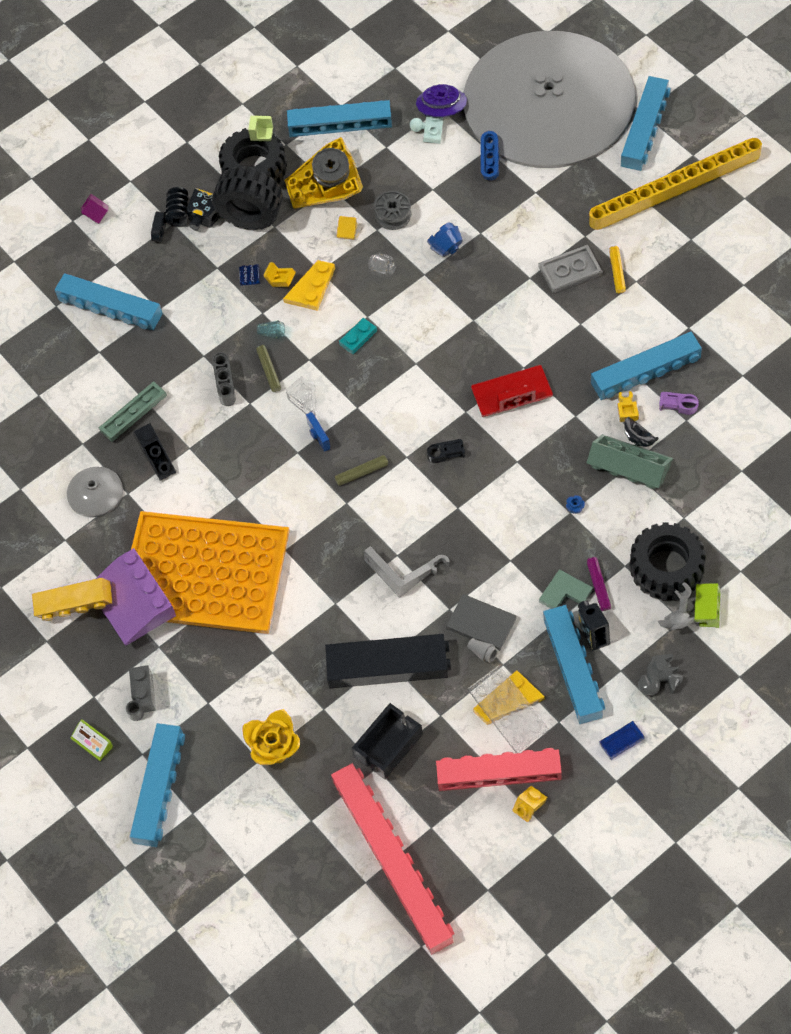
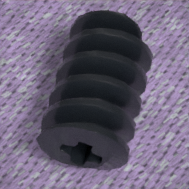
[165,187,189,227]

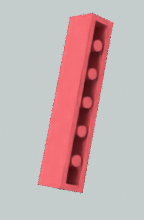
[436,748,561,791]

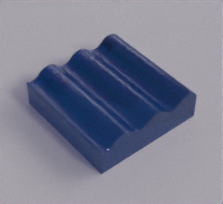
[239,264,260,286]

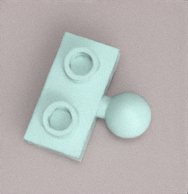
[410,115,443,144]

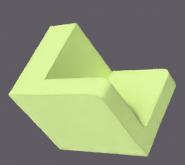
[248,116,273,141]

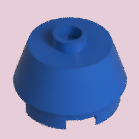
[427,222,463,257]

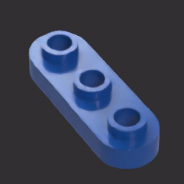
[481,131,499,180]

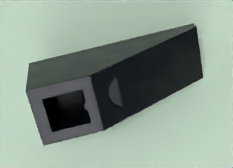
[133,423,177,481]

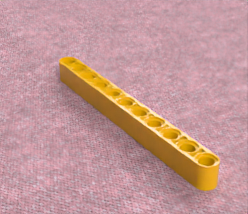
[589,138,762,230]

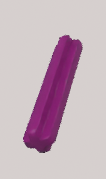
[587,557,611,611]

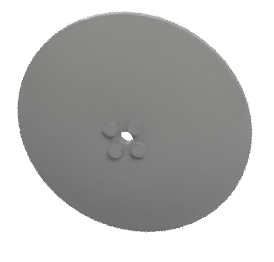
[464,31,635,168]

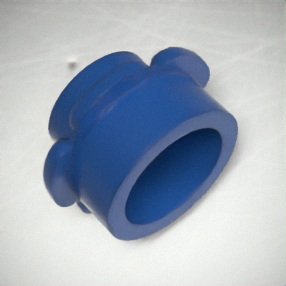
[566,495,585,514]

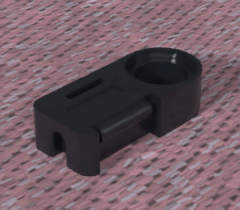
[427,439,465,463]

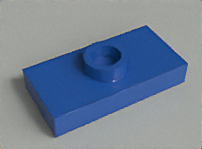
[306,412,330,452]

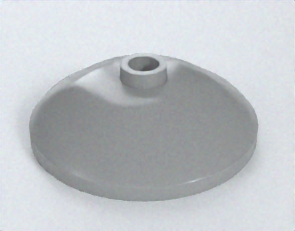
[67,467,123,518]

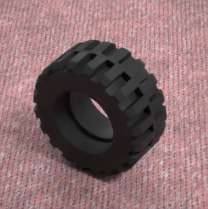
[218,128,287,183]
[212,167,283,230]
[630,522,706,600]

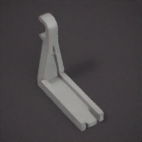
[364,546,449,598]

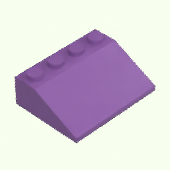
[96,548,176,646]

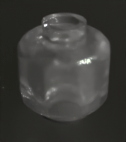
[368,252,396,278]

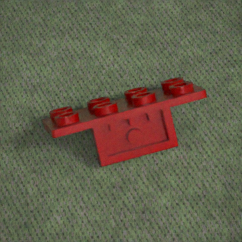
[471,365,553,417]

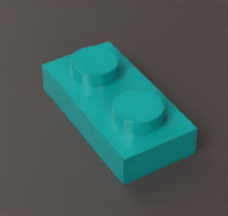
[339,318,377,354]

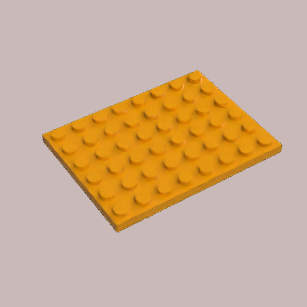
[131,511,290,634]

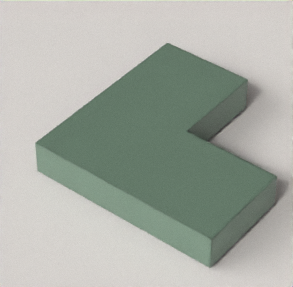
[539,569,593,609]

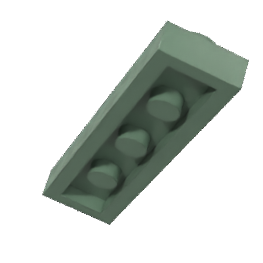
[99,381,167,442]

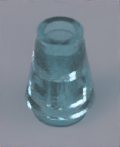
[257,320,285,338]

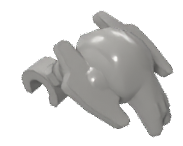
[658,582,695,630]

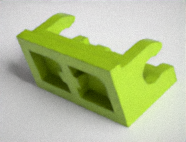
[695,583,721,628]

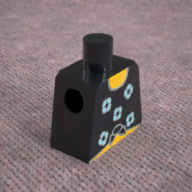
[187,188,220,231]
[578,601,611,651]

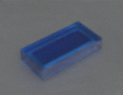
[599,721,645,760]

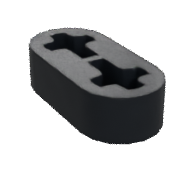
[151,211,166,242]

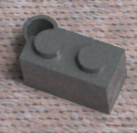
[126,665,156,721]

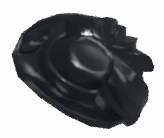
[624,417,659,447]

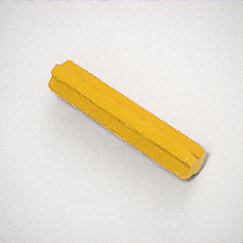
[609,246,626,294]

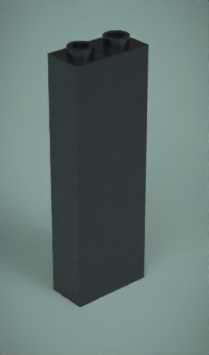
[325,634,451,689]

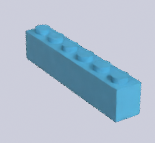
[621,76,671,171]
[287,100,392,137]
[55,273,163,331]
[591,332,702,400]
[543,605,605,725]
[130,723,185,847]

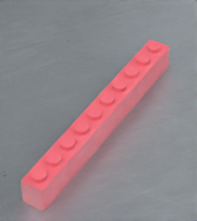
[331,763,455,955]

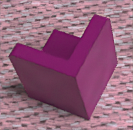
[81,194,108,224]

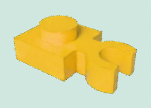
[617,391,639,422]

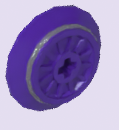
[416,84,467,117]

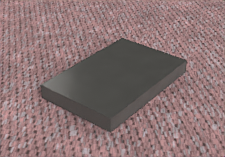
[446,594,517,651]

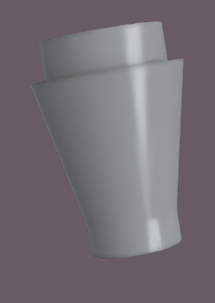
[467,638,498,663]

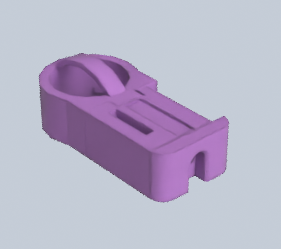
[659,392,699,415]

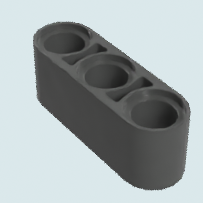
[212,352,236,406]

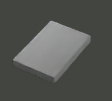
[538,245,603,294]

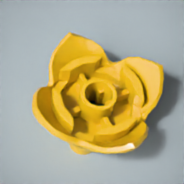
[242,709,300,765]

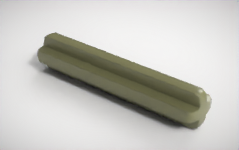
[256,345,281,392]
[335,455,388,486]

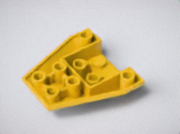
[284,137,363,209]

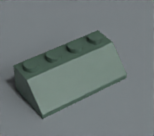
[587,434,673,489]

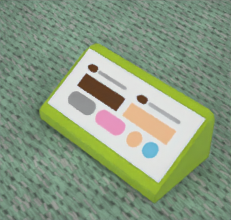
[70,719,113,761]

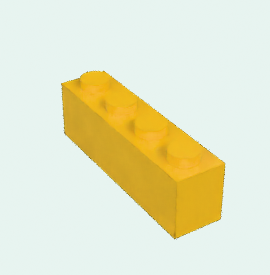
[32,578,113,621]

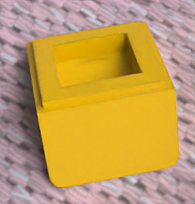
[337,216,357,240]

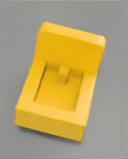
[264,262,296,287]
[512,786,547,822]

